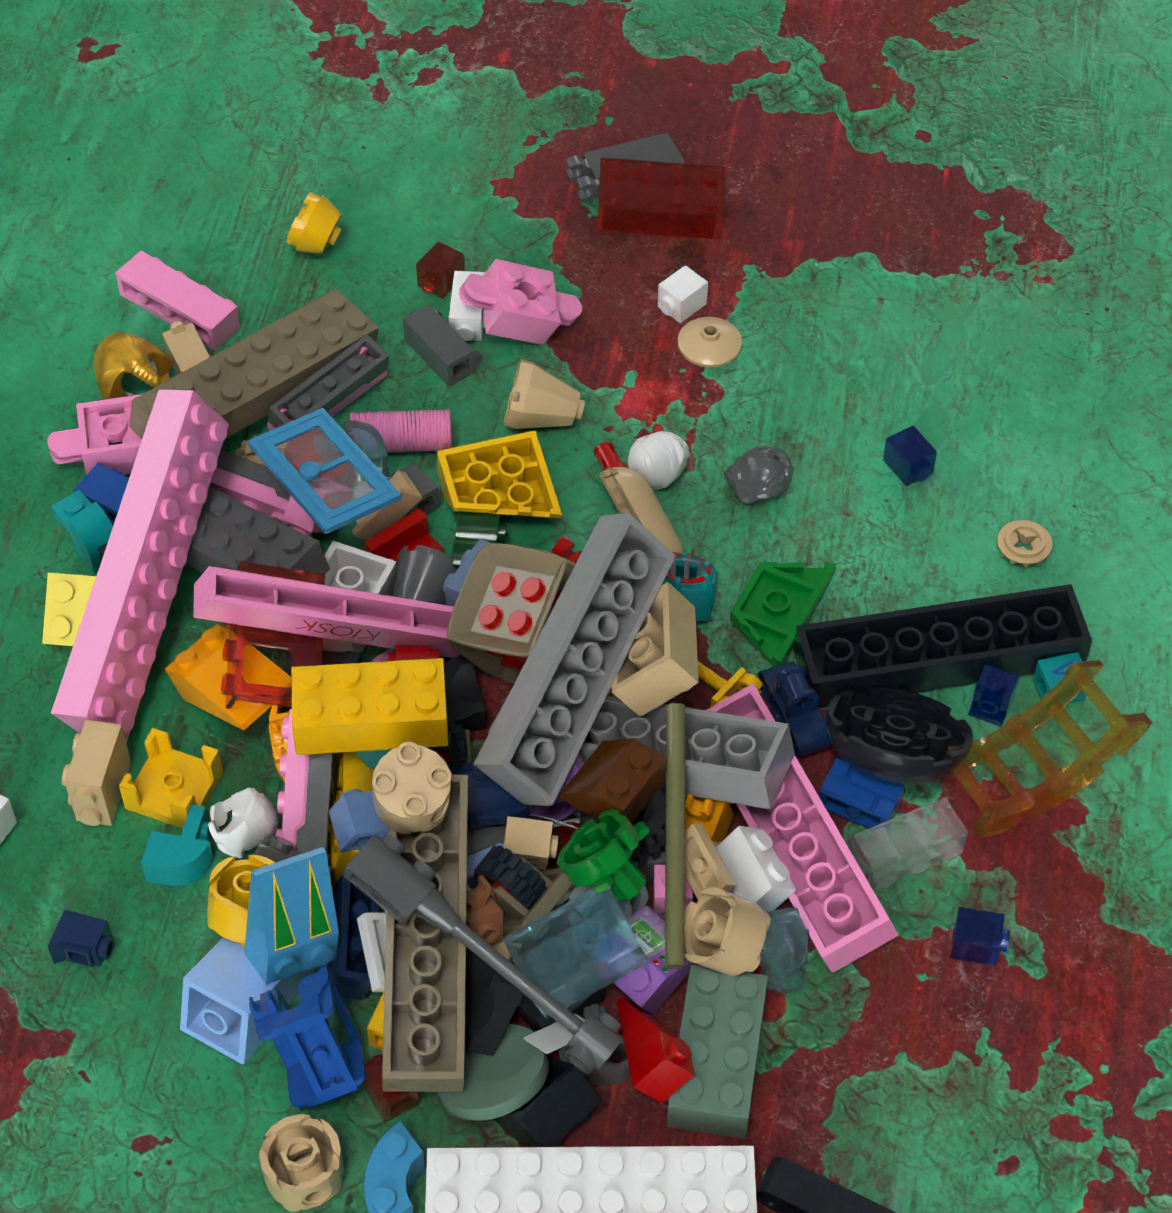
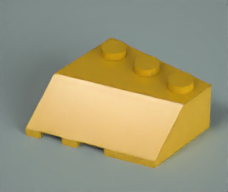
[437,431,562,518]

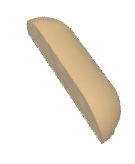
[599,467,684,553]

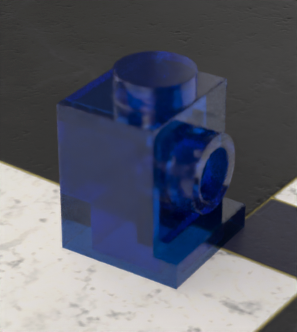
[968,664,1019,727]

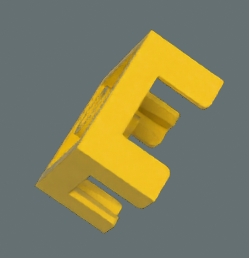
[119,728,224,829]

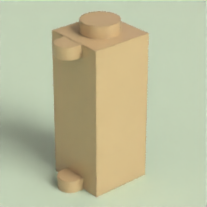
[162,321,210,376]

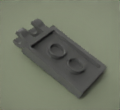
[566,132,690,203]

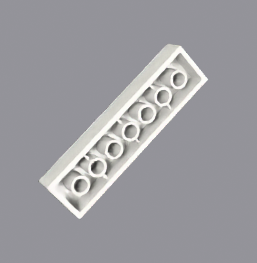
[425,1146,757,1213]

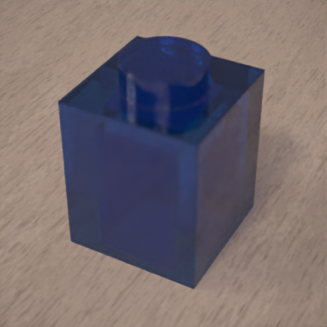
[883,425,937,486]
[950,907,1010,966]

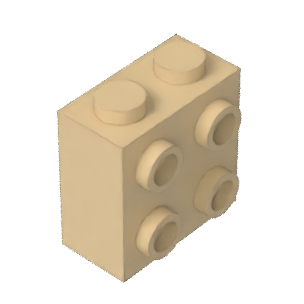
[62,720,132,826]

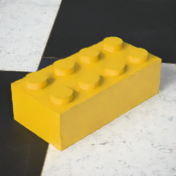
[291,658,448,755]

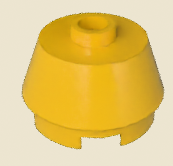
[286,192,342,255]

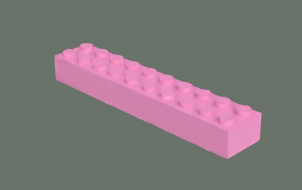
[51,390,229,744]

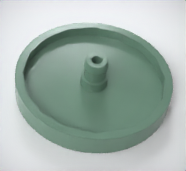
[437,1024,549,1121]

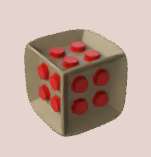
[447,543,576,684]

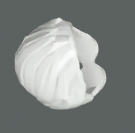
[628,431,690,490]
[208,787,279,858]

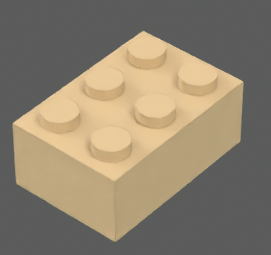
[611,582,699,717]

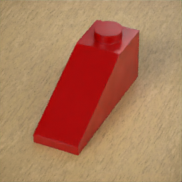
[617,997,695,1103]

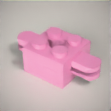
[459,259,582,345]
[47,394,142,475]

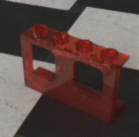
[221,561,325,709]

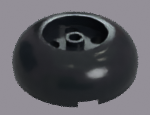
[826,686,973,785]

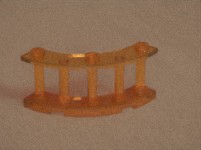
[944,660,1153,838]

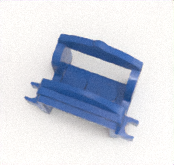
[249,965,366,1110]

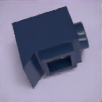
[48,910,115,967]

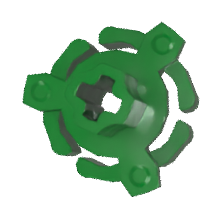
[557,810,650,901]

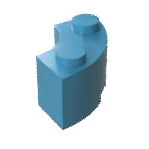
[364,1121,425,1213]

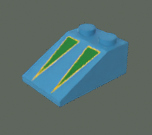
[244,847,339,985]

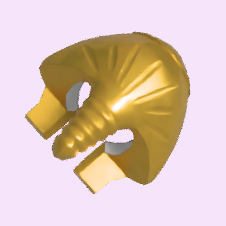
[93,332,173,400]

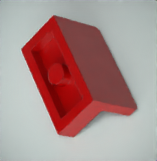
[364,508,444,562]

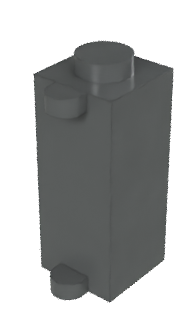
[403,304,483,387]

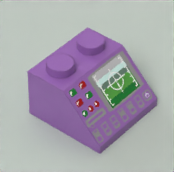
[586,906,696,1014]

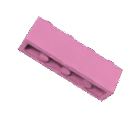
[115,251,241,351]

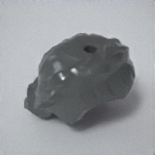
[724,445,794,504]

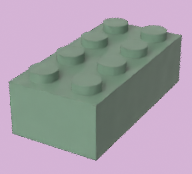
[667,964,768,1139]

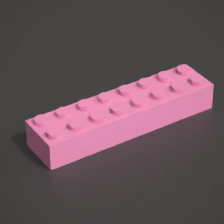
[705,683,899,973]

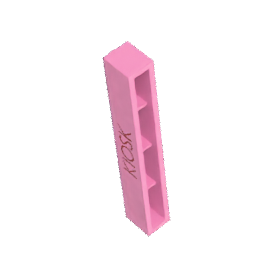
[193,566,461,658]

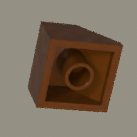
[560,738,667,824]

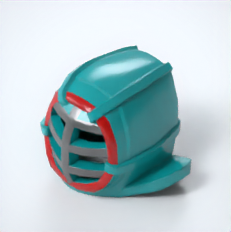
[661,551,717,622]

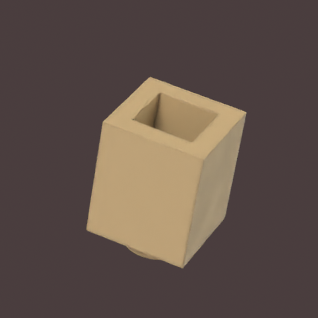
[503,816,558,870]

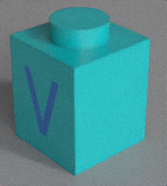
[1033,652,1093,709]

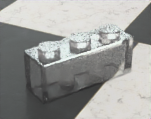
[846,797,968,889]

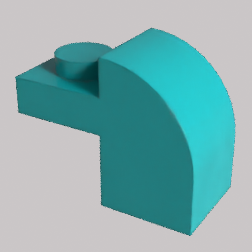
[50,490,113,573]
[141,804,214,886]

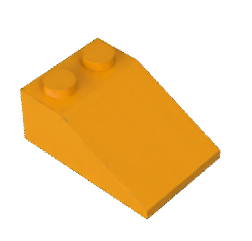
[165,624,292,731]

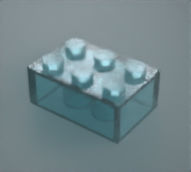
[502,888,650,1019]

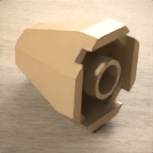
[503,359,585,429]

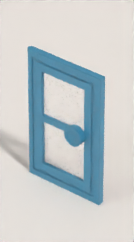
[248,408,403,535]

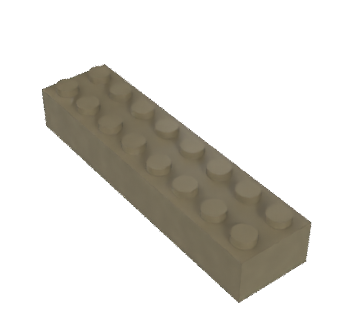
[130,289,379,439]
[382,775,468,1092]

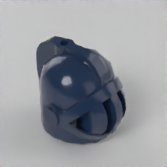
[454,761,534,832]

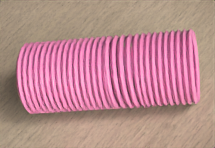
[349,408,452,454]

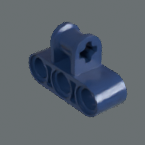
[758,661,832,758]

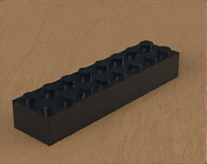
[794,584,1092,707]

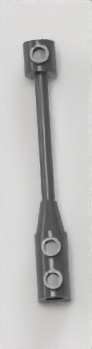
[343,834,623,1074]

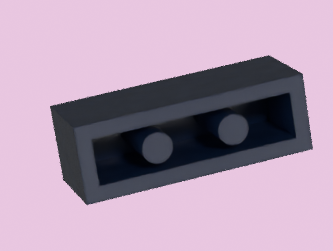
[327,872,379,1000]

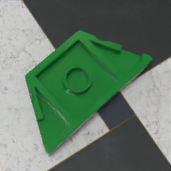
[730,562,836,667]

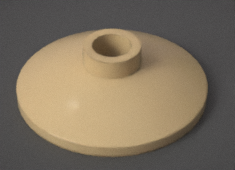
[678,317,742,367]

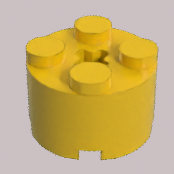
[207,855,276,947]

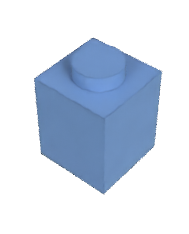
[328,789,389,852]

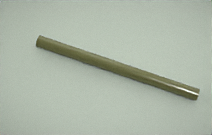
[665,703,685,969]

